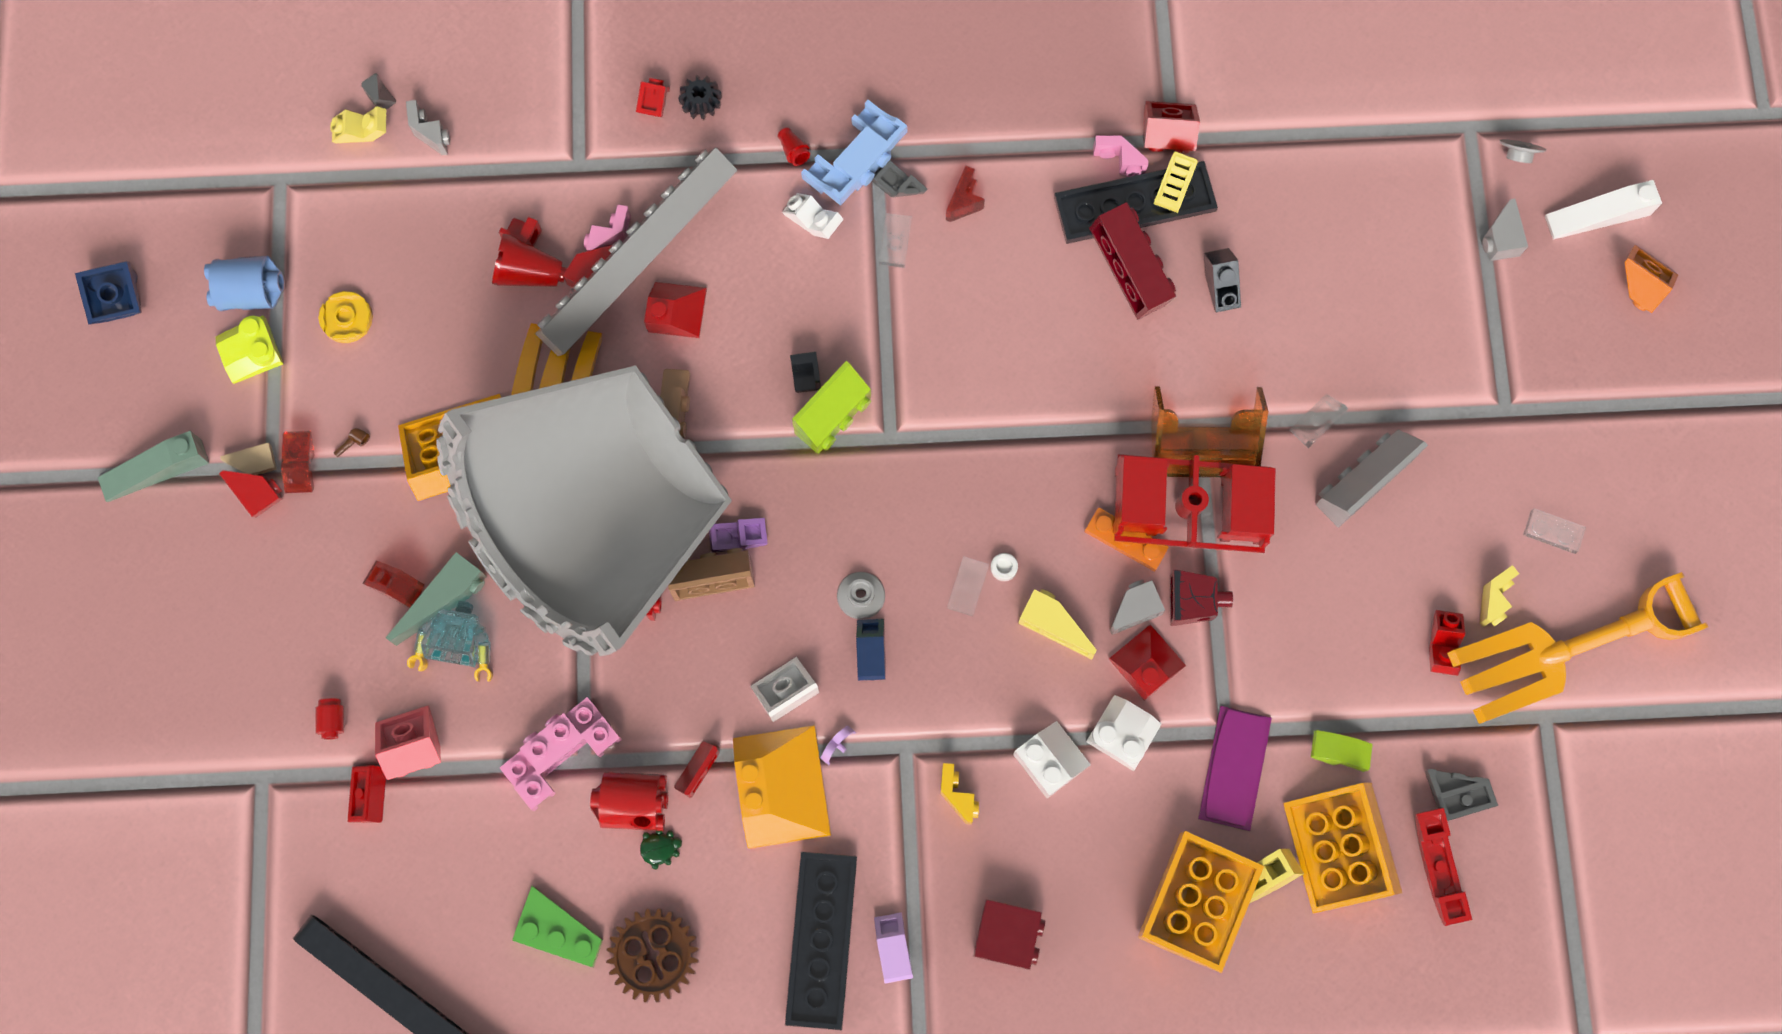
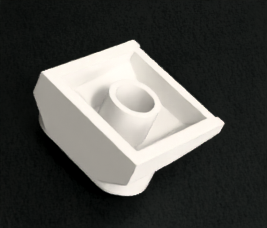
[1086,695,1162,771]

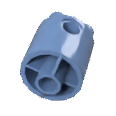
[204,256,284,311]

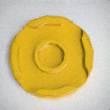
[318,291,373,343]

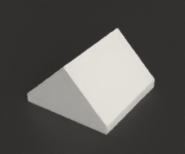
[750,657,819,722]

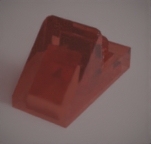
[946,165,985,222]

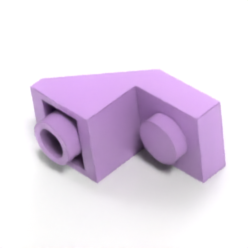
[874,912,913,983]

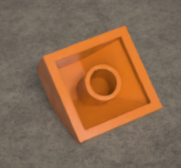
[1625,245,1678,313]

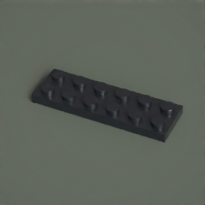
[1054,161,1218,244]
[785,852,857,1030]

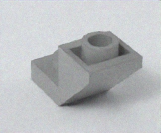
[406,100,450,155]

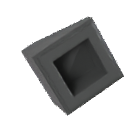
[361,73,396,110]

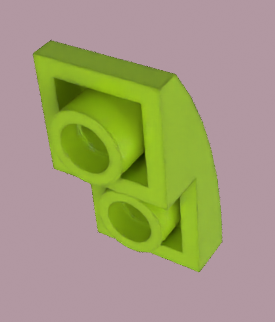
[1311,730,1373,772]

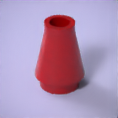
[777,127,810,166]

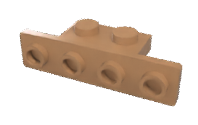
[660,369,690,438]

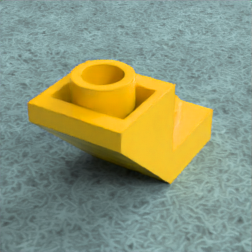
[940,763,979,824]

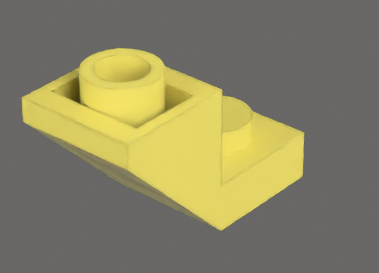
[330,106,386,143]
[1480,565,1519,627]

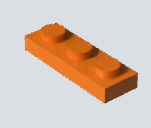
[1085,507,1169,572]

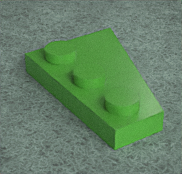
[512,886,603,968]

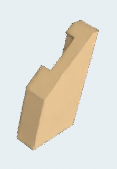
[220,443,277,475]

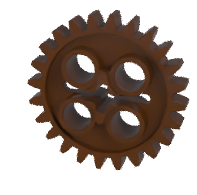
[606,908,699,1003]

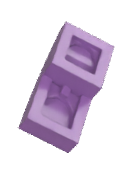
[709,518,768,553]

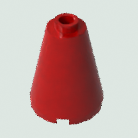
[492,234,567,287]

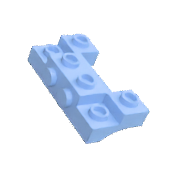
[801,100,907,205]

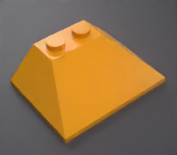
[733,725,831,849]

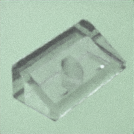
[1290,394,1349,448]

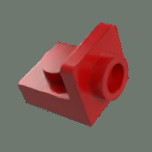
[636,78,670,117]

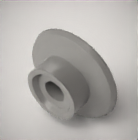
[1500,139,1547,163]
[837,572,885,619]

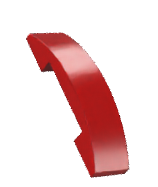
[1415,808,1473,926]

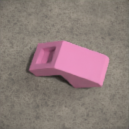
[1093,136,1148,177]
[584,205,631,251]

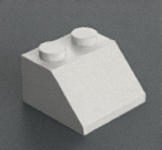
[1013,721,1091,799]

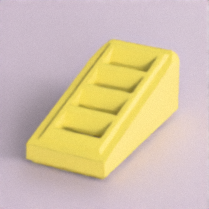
[1154,152,1198,213]

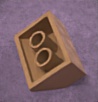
[668,548,755,601]

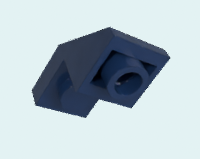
[856,619,886,681]

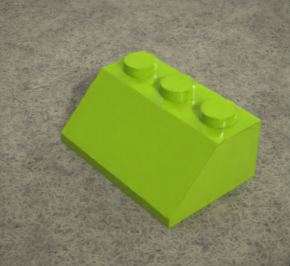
[792,361,871,454]

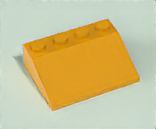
[398,393,502,501]
[1283,782,1402,914]
[1137,831,1264,973]

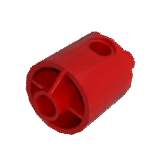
[590,772,669,831]

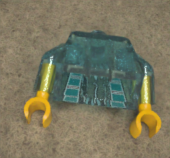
[407,601,493,682]

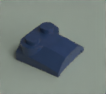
[75,261,142,325]

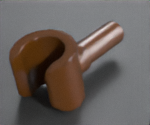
[333,428,370,457]

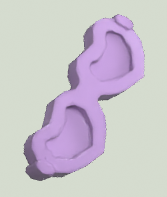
[820,725,857,765]

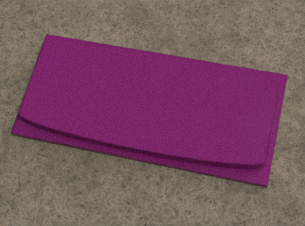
[1198,706,1272,831]

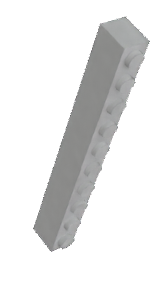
[535,148,737,356]

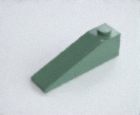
[98,431,209,502]
[386,552,487,646]

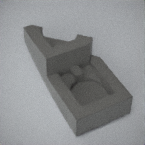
[872,160,927,197]

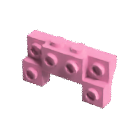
[500,697,622,811]

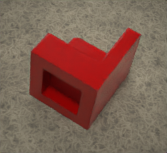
[499,217,542,247]

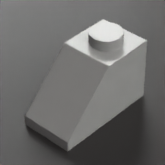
[1483,199,1528,261]
[1110,580,1165,635]

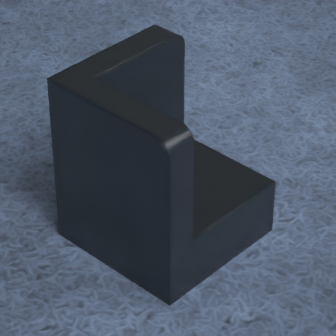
[790,352,821,393]

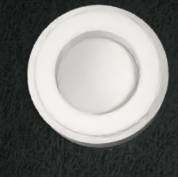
[991,553,1018,581]

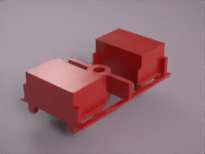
[1113,454,1276,553]

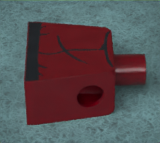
[1170,570,1233,626]

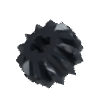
[678,74,722,120]

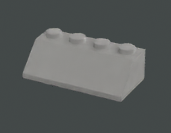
[1316,430,1428,528]

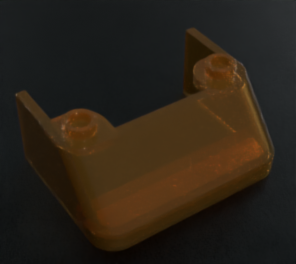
[1151,386,1269,477]

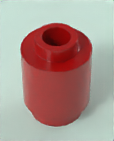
[315,698,344,740]

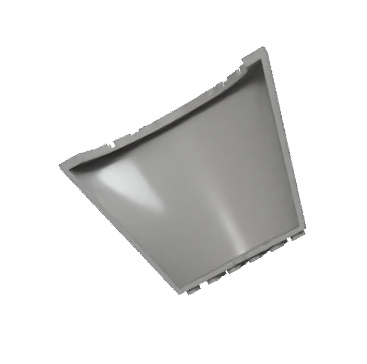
[437,366,732,656]

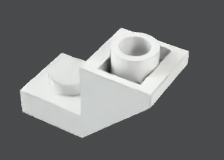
[782,193,843,239]

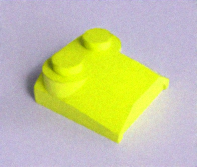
[215,315,283,384]

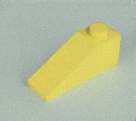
[1019,589,1097,659]
[1249,849,1304,904]

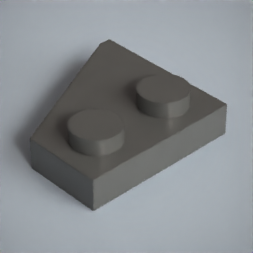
[1425,769,1498,821]

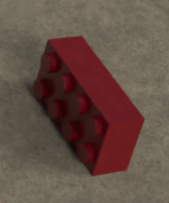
[1089,202,1176,320]

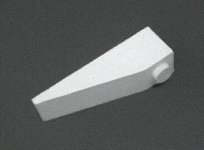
[1544,180,1662,239]

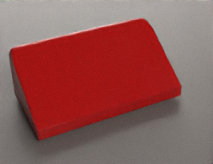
[674,741,720,798]
[347,765,386,823]

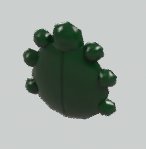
[640,830,682,870]

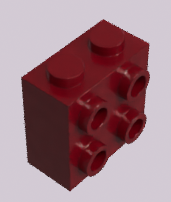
[973,899,1046,970]

